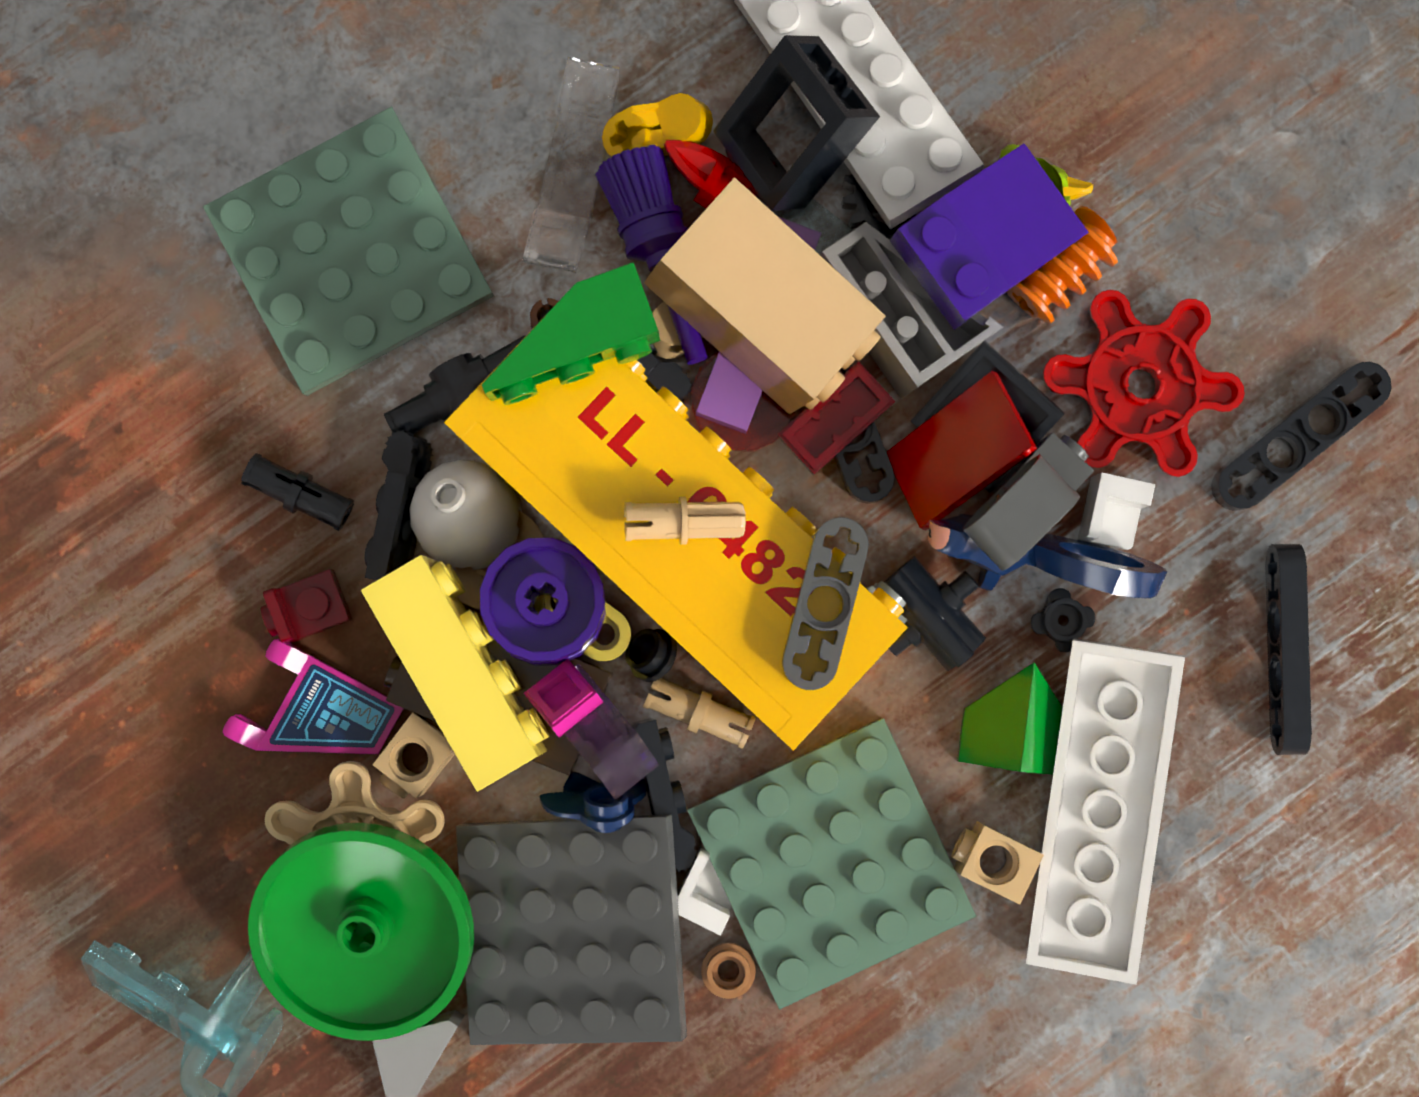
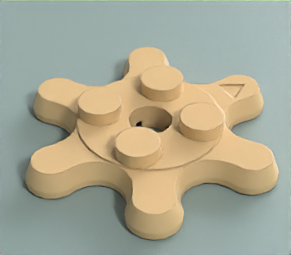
[264,761,445,845]

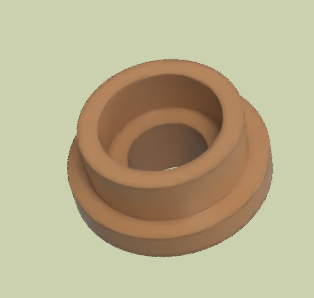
[701,942,756,999]

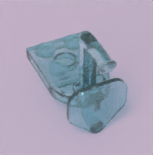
[81,940,283,1097]

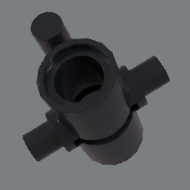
[884,556,986,671]

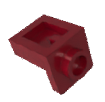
[260,569,353,643]

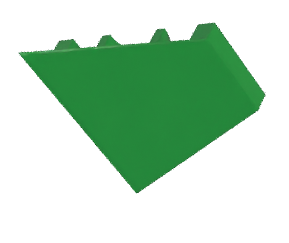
[957,662,1063,775]

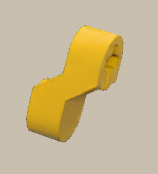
[602,93,713,156]

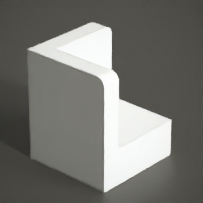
[1078,472,1155,550]
[677,846,731,936]

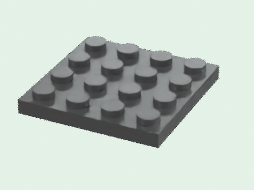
[456,814,687,1045]

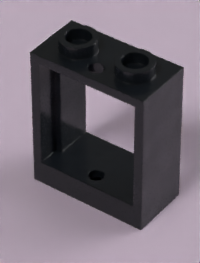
[713,35,880,211]

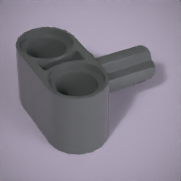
[962,454,1080,571]

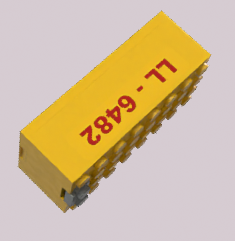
[444,315,908,751]

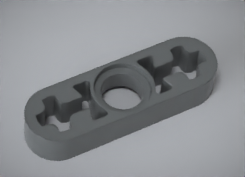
[782,517,869,690]

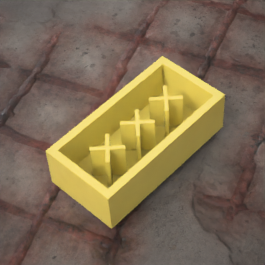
[361,555,549,792]

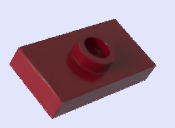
[777,362,895,476]

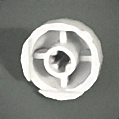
[410,459,522,570]

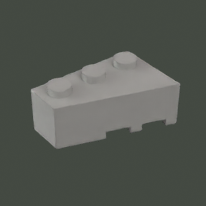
[820,222,1003,399]

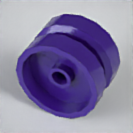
[480,537,606,666]

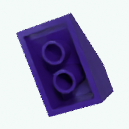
[890,143,1089,330]

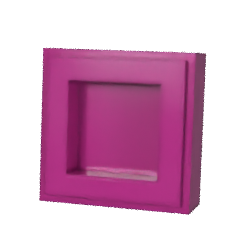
[524,658,603,737]

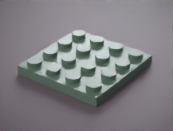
[203,106,494,396]
[687,718,977,1010]

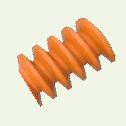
[1006,206,1118,325]

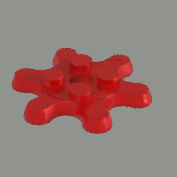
[1043,289,1245,477]

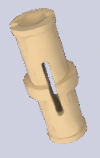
[643,678,756,749]

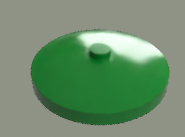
[248,823,474,1041]

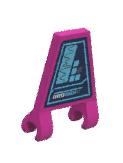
[223,639,404,754]

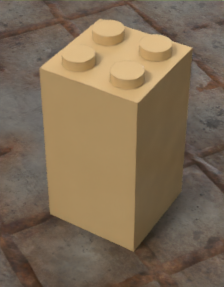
[644,177,886,414]

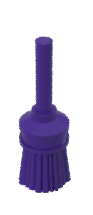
[595,144,708,365]

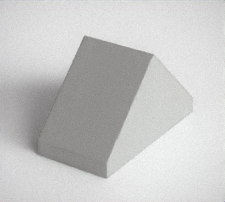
[372,1010,465,1097]

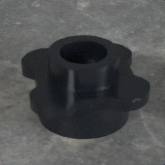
[1030,588,1096,652]

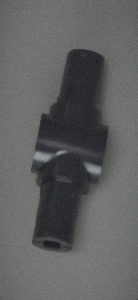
[384,335,525,434]

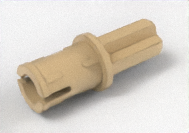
[624,497,746,545]

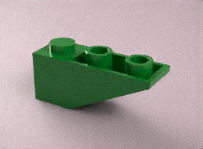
[482,262,660,405]

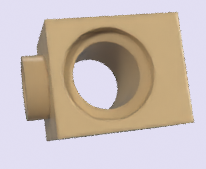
[373,712,455,799]
[951,821,1044,905]

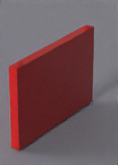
[887,371,1037,531]

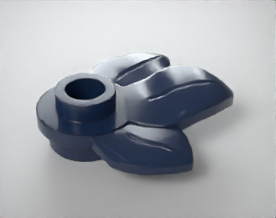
[539,769,647,833]

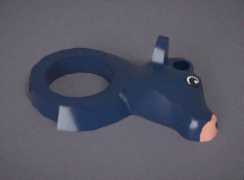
[928,514,1167,599]

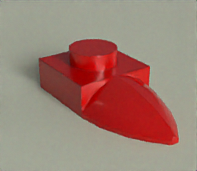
[664,140,756,208]

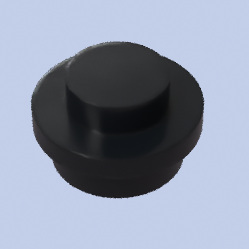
[625,629,677,682]

